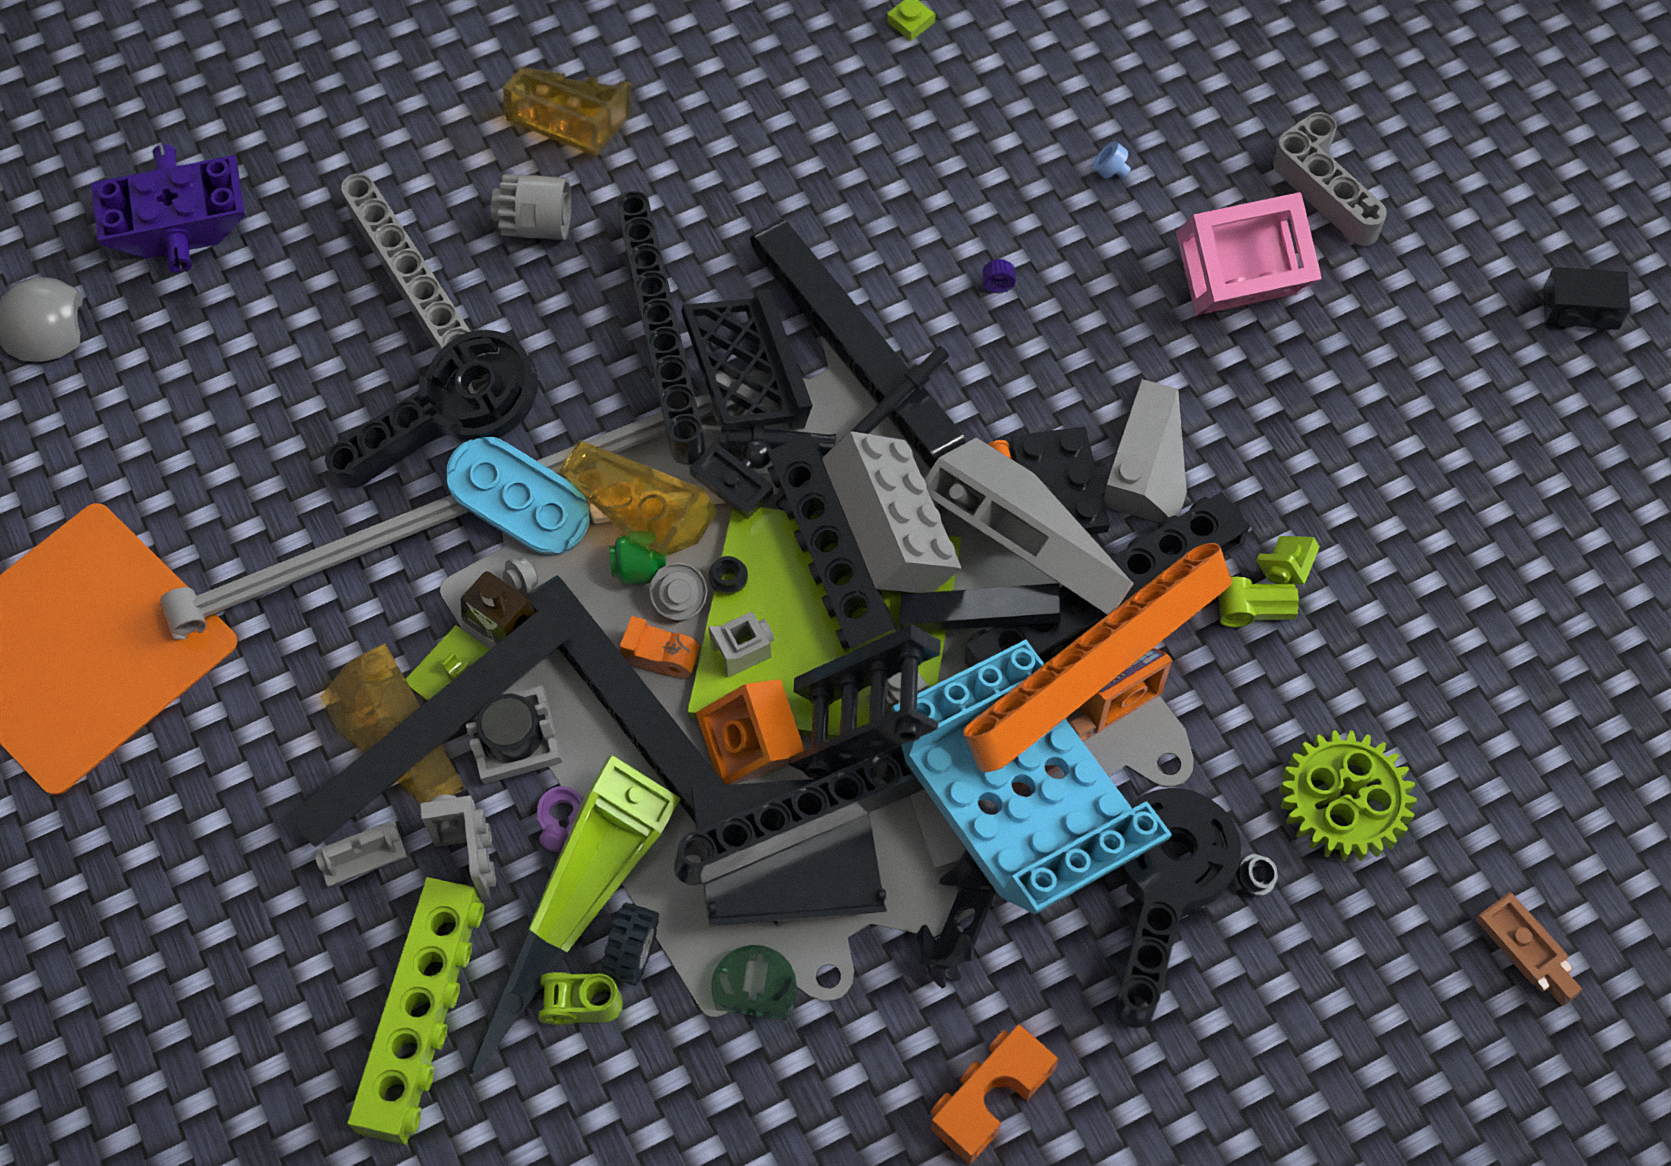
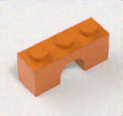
[931,1024,1059,1165]

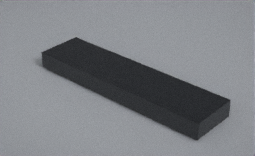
[899,583,1061,631]

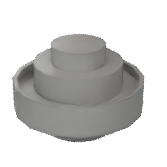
[649,562,708,620]

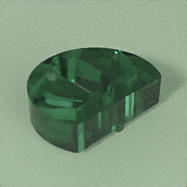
[711,945,797,1020]

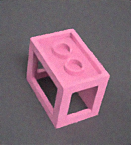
[1176,192,1322,316]

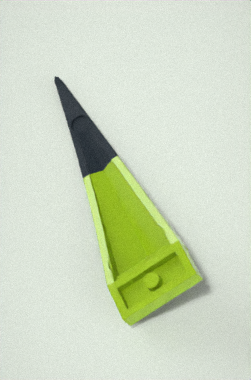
[470,755,681,1074]

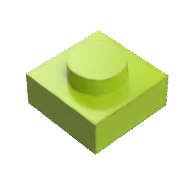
[887,0,935,41]

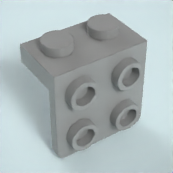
[420,795,496,900]

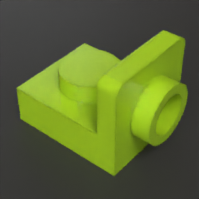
[1256,536,1320,584]

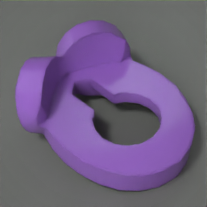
[537,786,583,852]

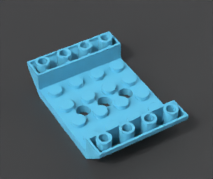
[891,640,1172,914]

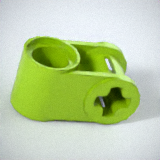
[538,972,623,1025]

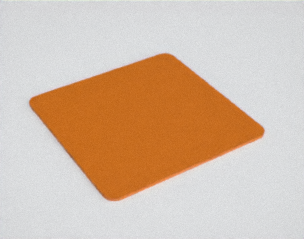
[0,503,237,795]

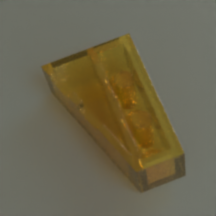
[503,67,631,157]

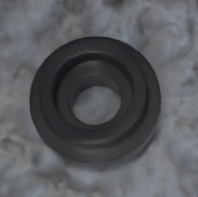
[708,556,748,595]
[1236,854,1278,896]

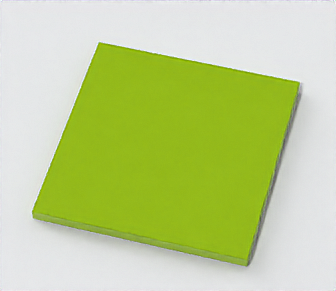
[688,507,962,749]

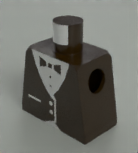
[460,571,535,645]

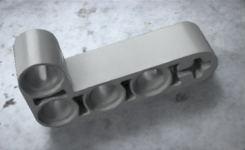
[1273,112,1387,246]

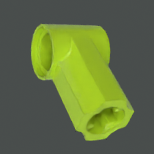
[1218,577,1299,627]

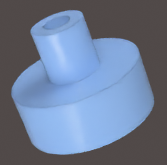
[1093,141,1131,179]

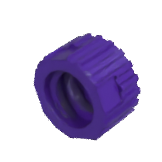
[982,259,1016,293]

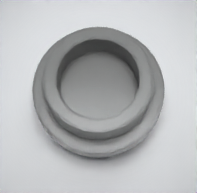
[503,558,538,595]

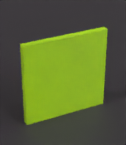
[403,625,490,727]

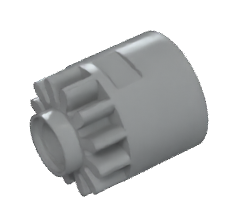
[491,175,571,240]

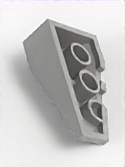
[1104,379,1187,524]

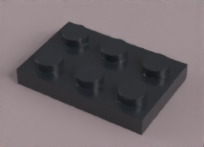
[1010,426,1110,534]

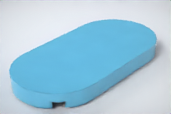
[447,437,590,555]

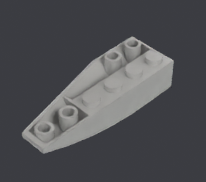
[924,438,1134,615]

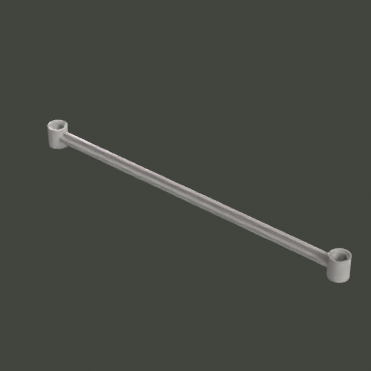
[160,373,746,640]

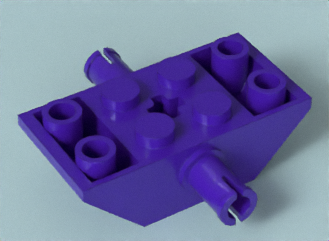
[91,144,245,273]

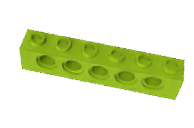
[347,877,484,1145]

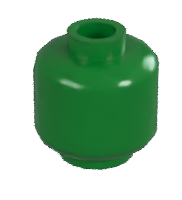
[609,533,666,585]

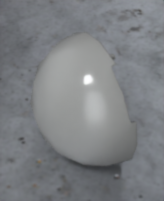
[0,277,83,362]

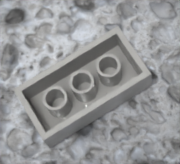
[822,431,961,593]

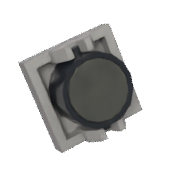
[466,685,563,784]

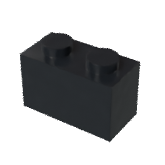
[1543,267,1631,330]

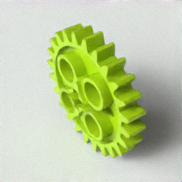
[1279,730,1417,861]

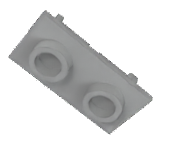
[315,820,407,888]

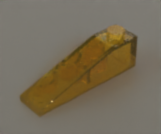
[560,440,717,557]
[320,643,465,803]

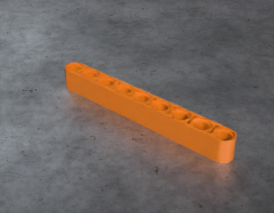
[963,543,1232,772]

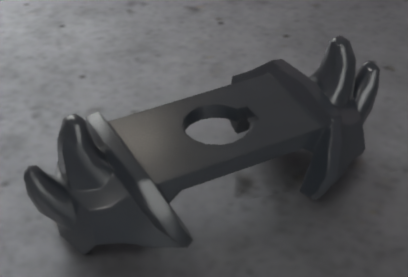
[916,850,996,989]

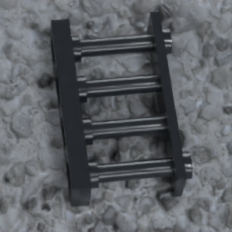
[788,624,940,779]

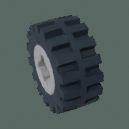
[601,903,659,986]

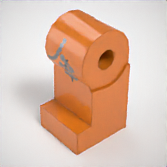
[619,616,701,678]

